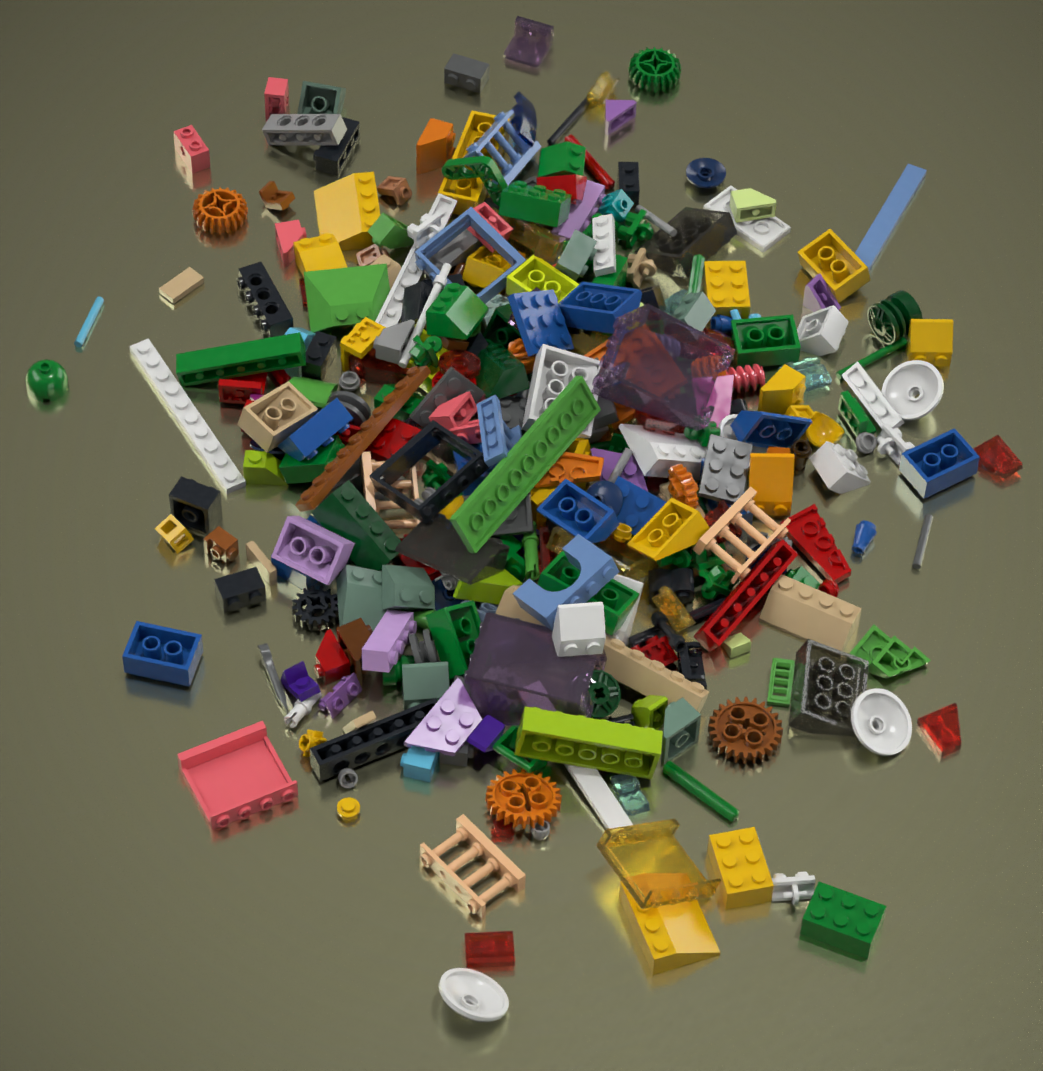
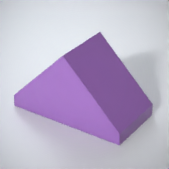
[605,100,637,135]
[803,274,841,312]

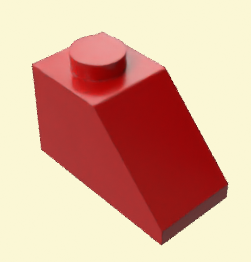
[314,629,350,685]

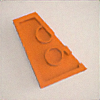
[533,452,604,488]

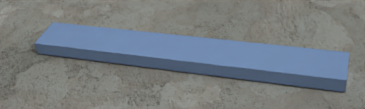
[855,164,927,271]

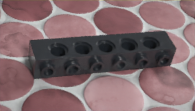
[310,698,438,781]

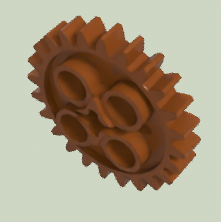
[708,697,783,764]

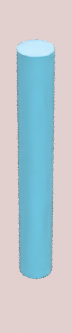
[74,297,104,347]

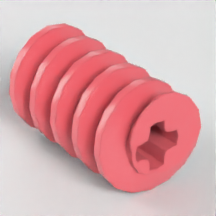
[726,364,765,393]

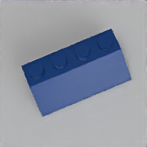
[558,282,642,335]

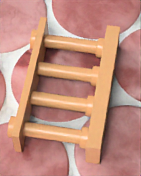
[360,452,426,535]
[693,486,791,584]
[420,814,526,919]

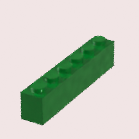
[176,332,306,387]

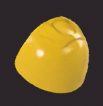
[806,411,844,447]

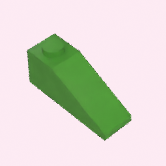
[367,212,414,249]

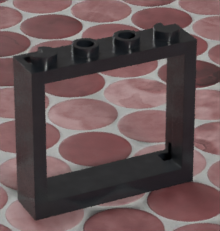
[369,420,490,524]

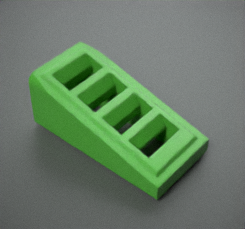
[767,658,795,707]

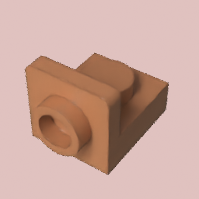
[376,176,413,206]
[356,244,390,266]

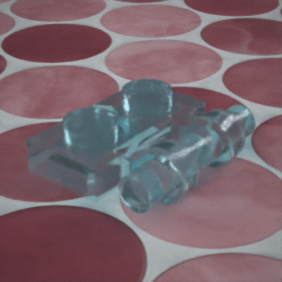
[778,356,832,392]

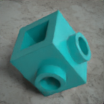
[598,189,634,222]

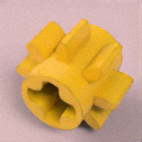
[299,729,327,757]

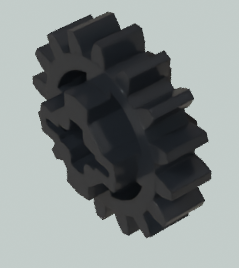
[292,586,339,631]

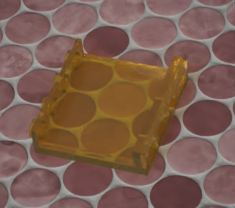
[596,819,721,909]

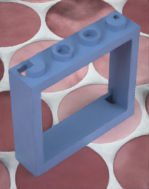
[415,207,526,304]

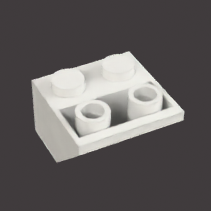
[809,441,871,494]

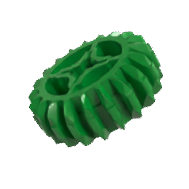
[628,46,681,93]

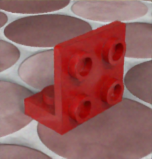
[218,372,268,404]

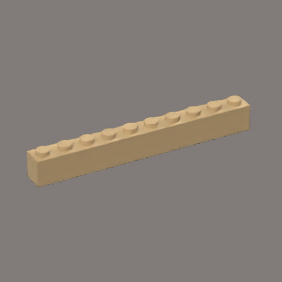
[495,585,710,713]

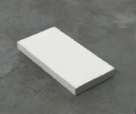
[703,185,791,253]

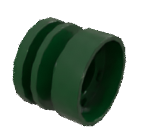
[867,290,923,345]
[562,670,621,719]

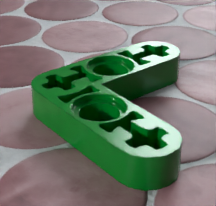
[441,156,508,206]

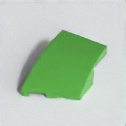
[289,376,338,408]
[846,625,930,679]

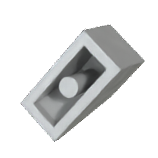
[373,320,415,364]

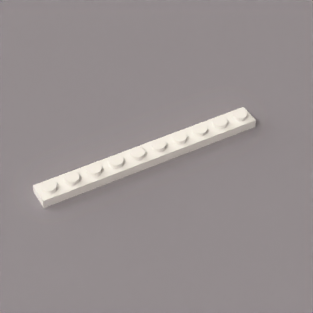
[375,193,457,328]
[129,338,246,494]

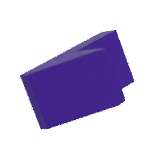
[280,661,321,702]
[466,715,505,752]

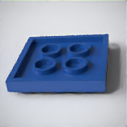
[507,289,574,357]

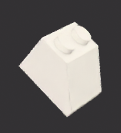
[797,305,849,356]
[552,602,606,657]

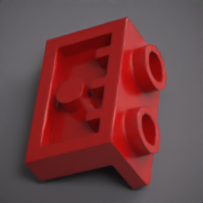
[630,635,679,667]

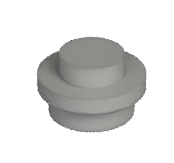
[339,371,360,391]
[856,432,877,454]

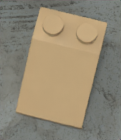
[237,381,318,452]

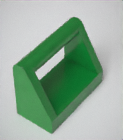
[493,723,548,773]

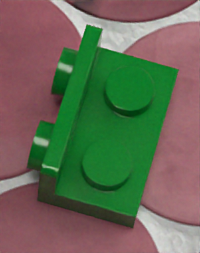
[838,390,876,438]

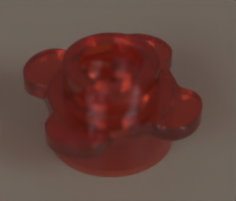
[491,818,514,839]

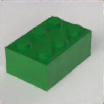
[498,181,572,227]
[800,881,887,959]

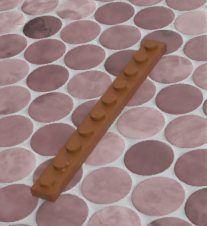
[295,365,431,512]

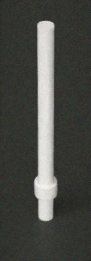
[398,263,451,368]

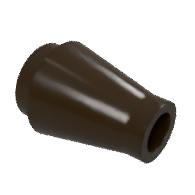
[790,440,812,471]

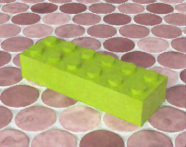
[515,706,663,779]

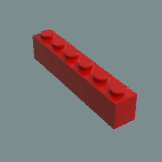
[693,539,798,652]

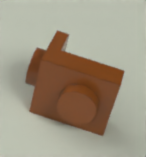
[259,181,296,210]

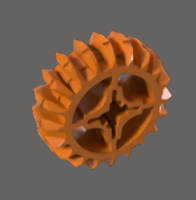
[192,187,248,235]

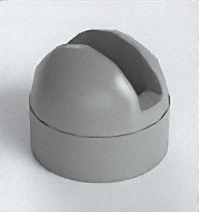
[338,768,358,788]
[531,820,550,840]

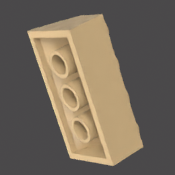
[759,574,862,656]

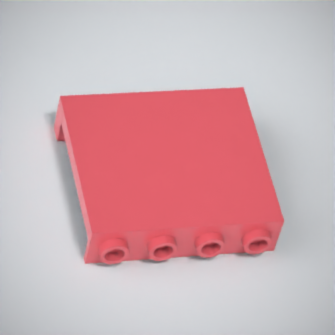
[177,720,298,830]

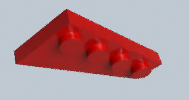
[780,504,851,583]

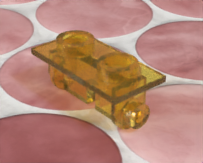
[587,72,620,109]
[652,586,696,633]

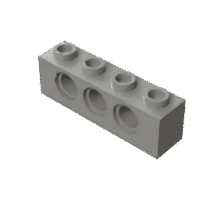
[262,114,347,145]

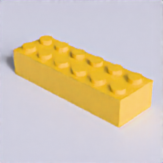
[438,110,510,215]

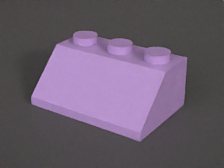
[271,516,355,585]

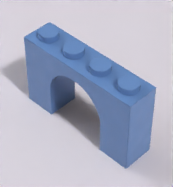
[513,534,620,631]

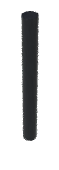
[547,93,596,146]

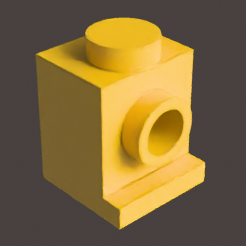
[155,514,194,554]

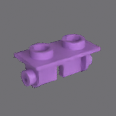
[318,672,362,719]

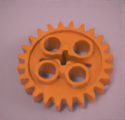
[485,769,562,829]

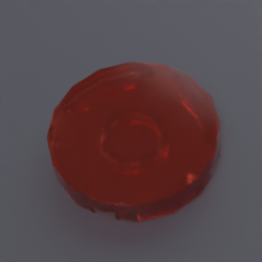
[438,350,481,380]

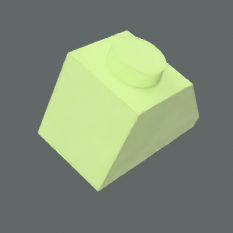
[729,188,777,223]

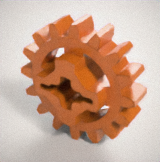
[668,464,699,509]

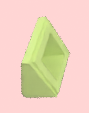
[722,633,752,658]

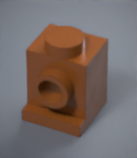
[203,526,239,564]

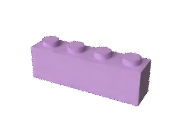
[550,180,606,250]
[362,610,417,673]

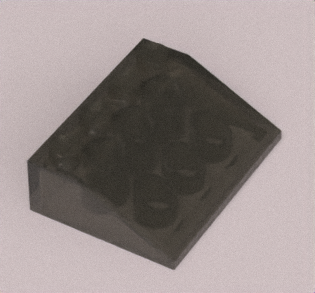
[635,207,737,278]
[395,513,510,585]
[788,639,869,737]

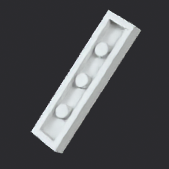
[592,214,616,277]
[841,362,905,429]

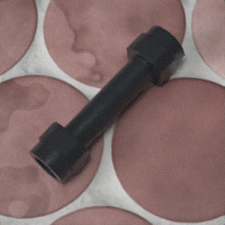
[651,611,687,652]

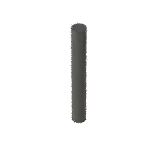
[912,514,933,569]

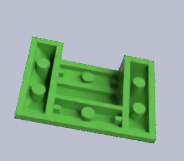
[304,264,390,333]

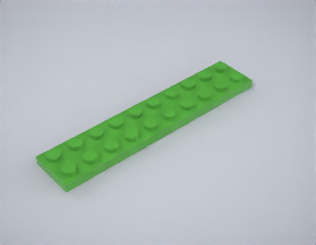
[449,376,601,554]

